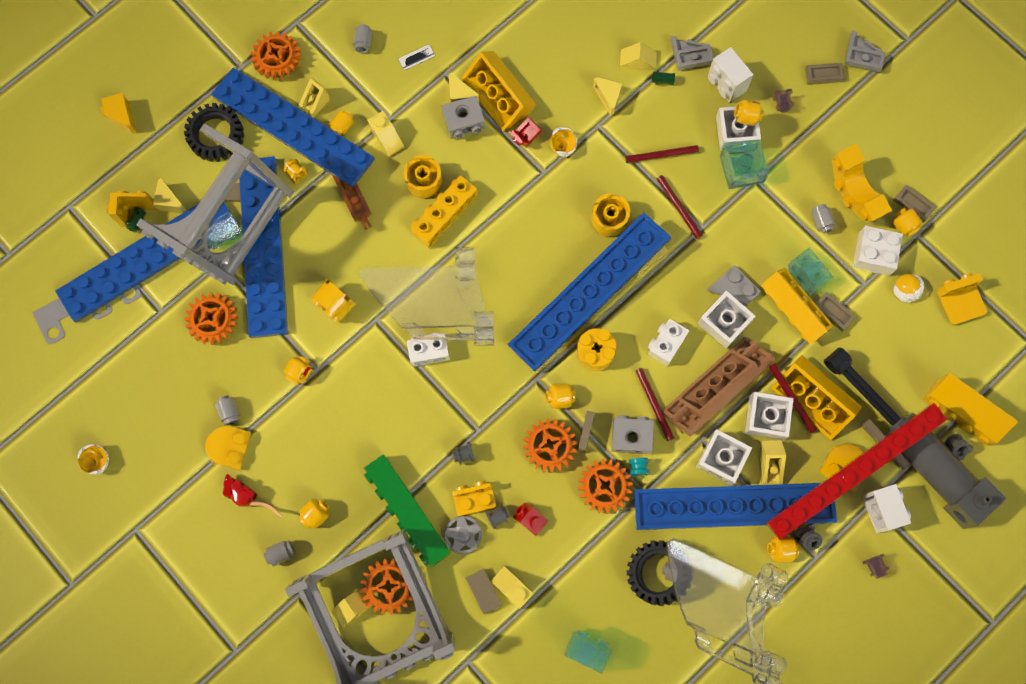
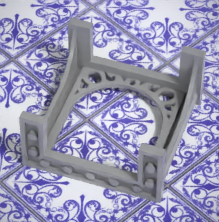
[136,124,294,285]
[285,529,455,684]

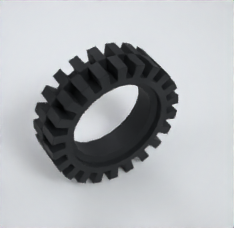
[184,103,245,162]
[627,540,692,606]

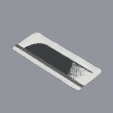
[399,45,435,70]

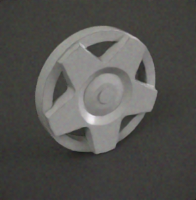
[445,516,482,554]

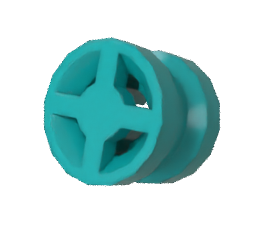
[629,458,650,476]

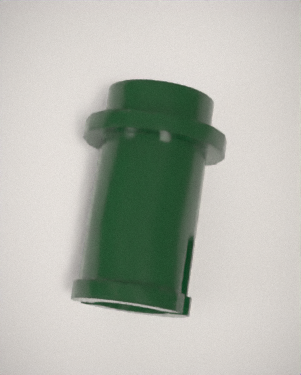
[652,70,675,85]
[126,207,146,232]

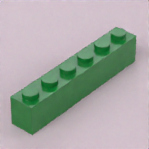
[364,454,452,567]

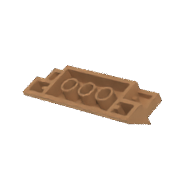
[662,336,775,437]

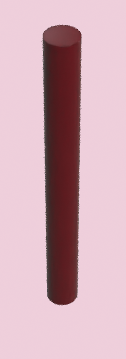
[625,145,699,163]
[657,175,703,239]
[769,363,817,433]
[636,368,674,441]

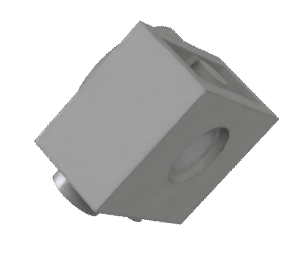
[441,96,485,139]
[611,415,654,454]

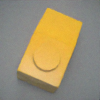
[100,93,136,133]

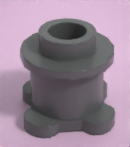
[945,434,973,461]
[452,442,475,465]
[485,505,510,529]
[796,523,822,551]

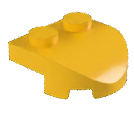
[205,426,251,470]
[819,443,863,492]

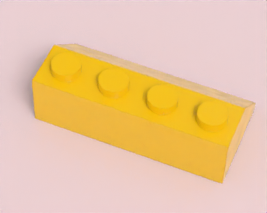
[462,51,536,132]
[771,355,862,440]
[923,373,1018,446]

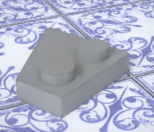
[844,30,885,72]
[670,36,714,70]
[707,265,761,306]

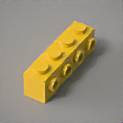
[410,175,478,248]
[761,267,834,344]

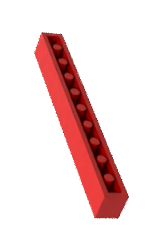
[766,403,948,540]

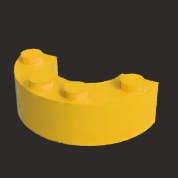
[832,143,892,221]

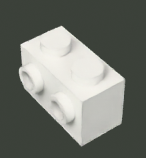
[647,319,689,366]
[407,332,450,367]

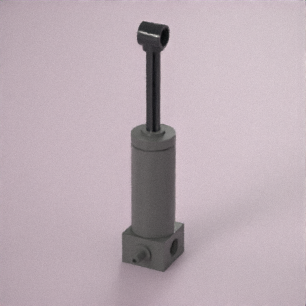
[824,347,1006,529]

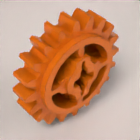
[251,31,302,80]
[184,292,239,345]
[523,418,577,473]
[578,459,633,514]
[359,558,413,615]

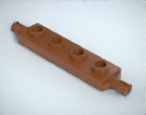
[332,175,372,230]

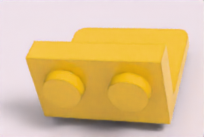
[107,191,158,227]
[937,273,987,325]

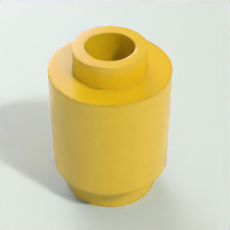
[329,110,354,136]

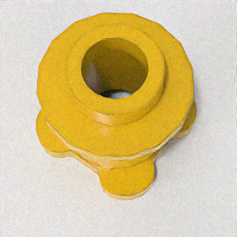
[284,159,308,184]

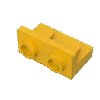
[452,481,497,517]

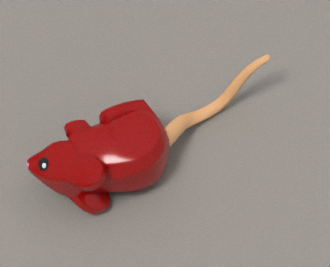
[222,474,282,517]

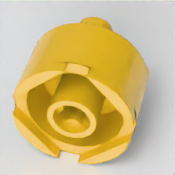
[404,155,443,198]
[591,194,630,237]
[310,279,356,323]
[577,328,617,371]

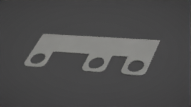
[32,286,141,344]

